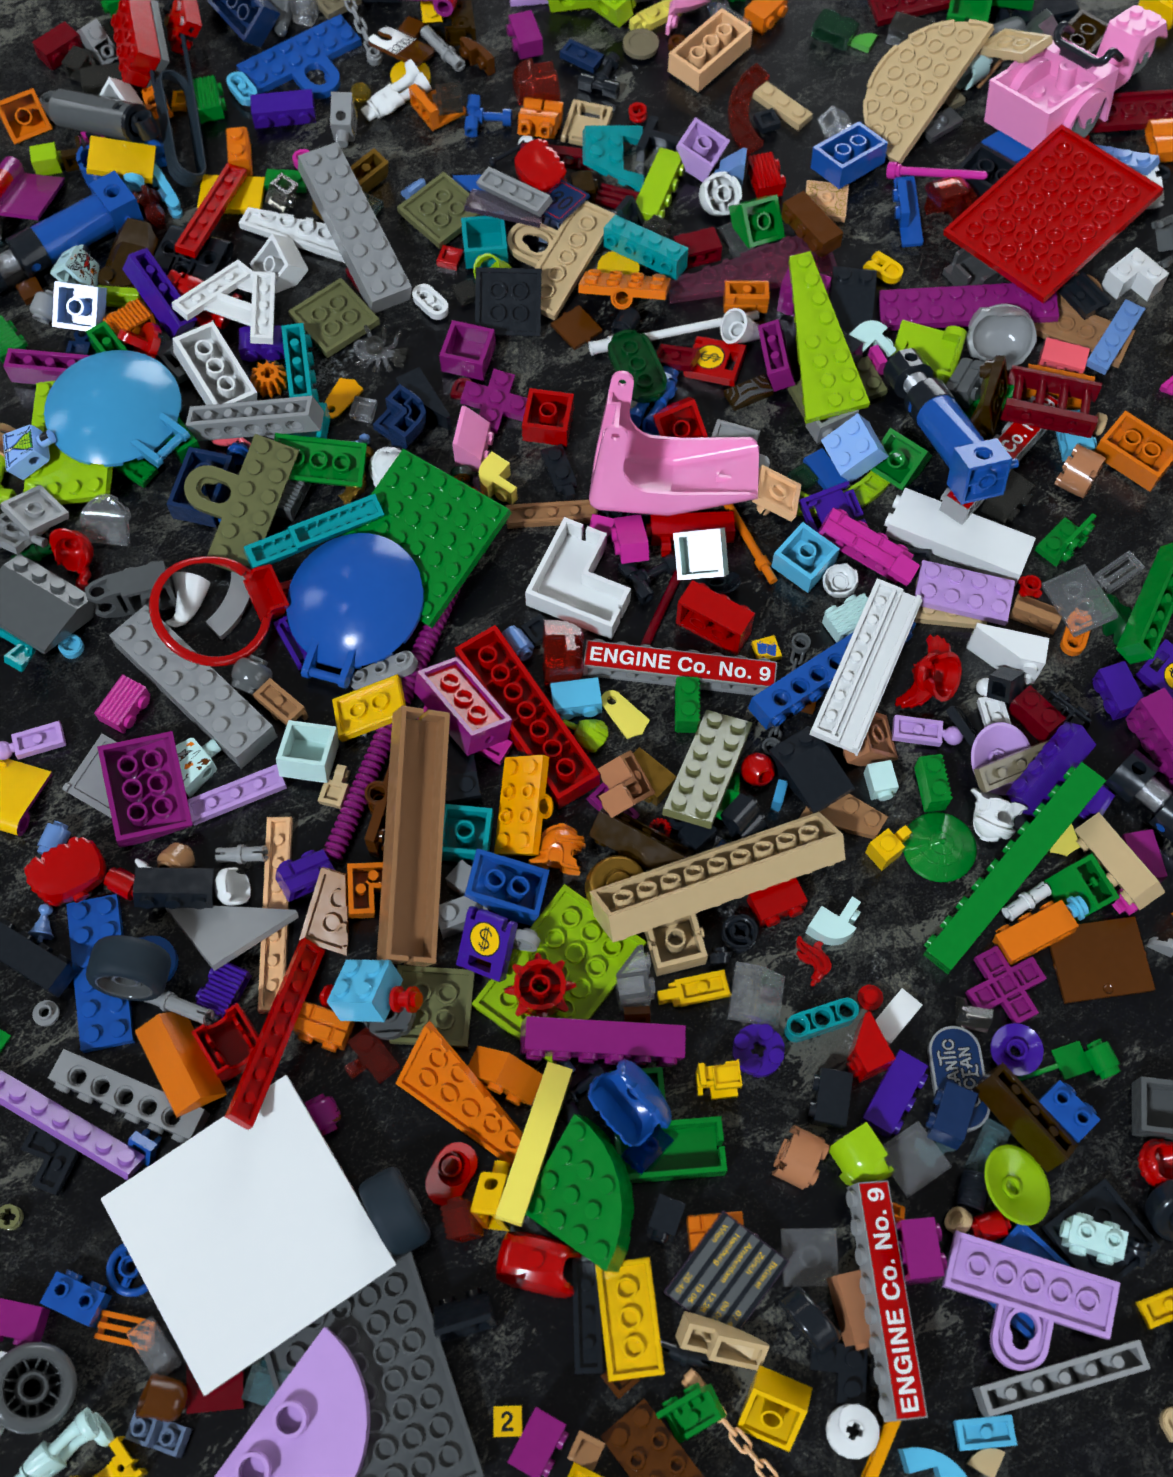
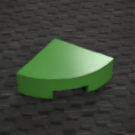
[850,33,878,53]

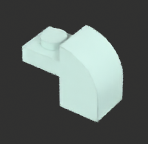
[849,320,897,359]
[806,897,861,946]

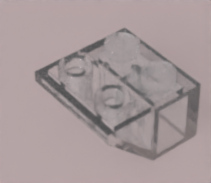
[615,945,655,1012]
[727,961,785,1028]

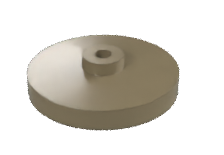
[623,28,659,60]

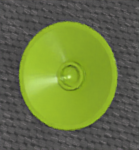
[984,1144,1051,1226]

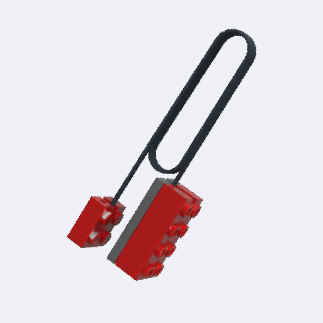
[111,0,207,187]

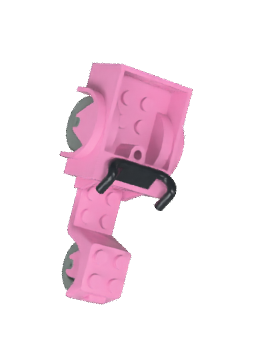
[984,5,1168,150]

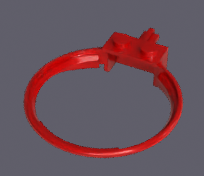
[149,556,292,667]

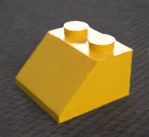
[737,1365,812,1452]

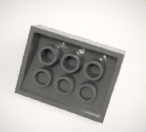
[0,554,94,654]

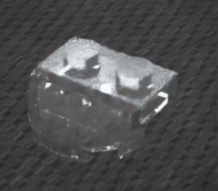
[80,494,131,546]

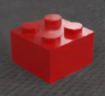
[522,388,574,447]

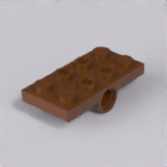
[364,766,389,858]
[600,1399,704,1477]

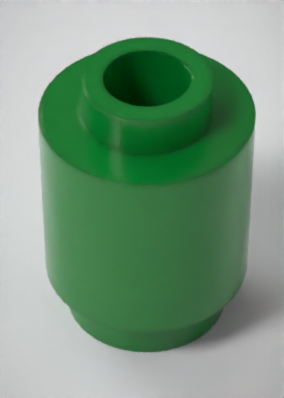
[1084,1039,1121,1080]

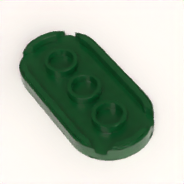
[608,329,667,403]

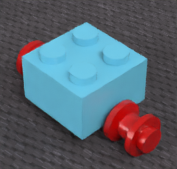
[319,960,423,1022]

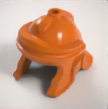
[528,823,586,876]

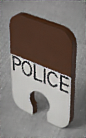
[368,27,435,66]

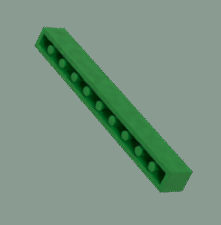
[923,762,1106,975]

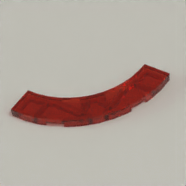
[728,63,770,157]

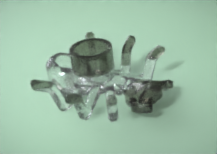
[353,325,408,372]

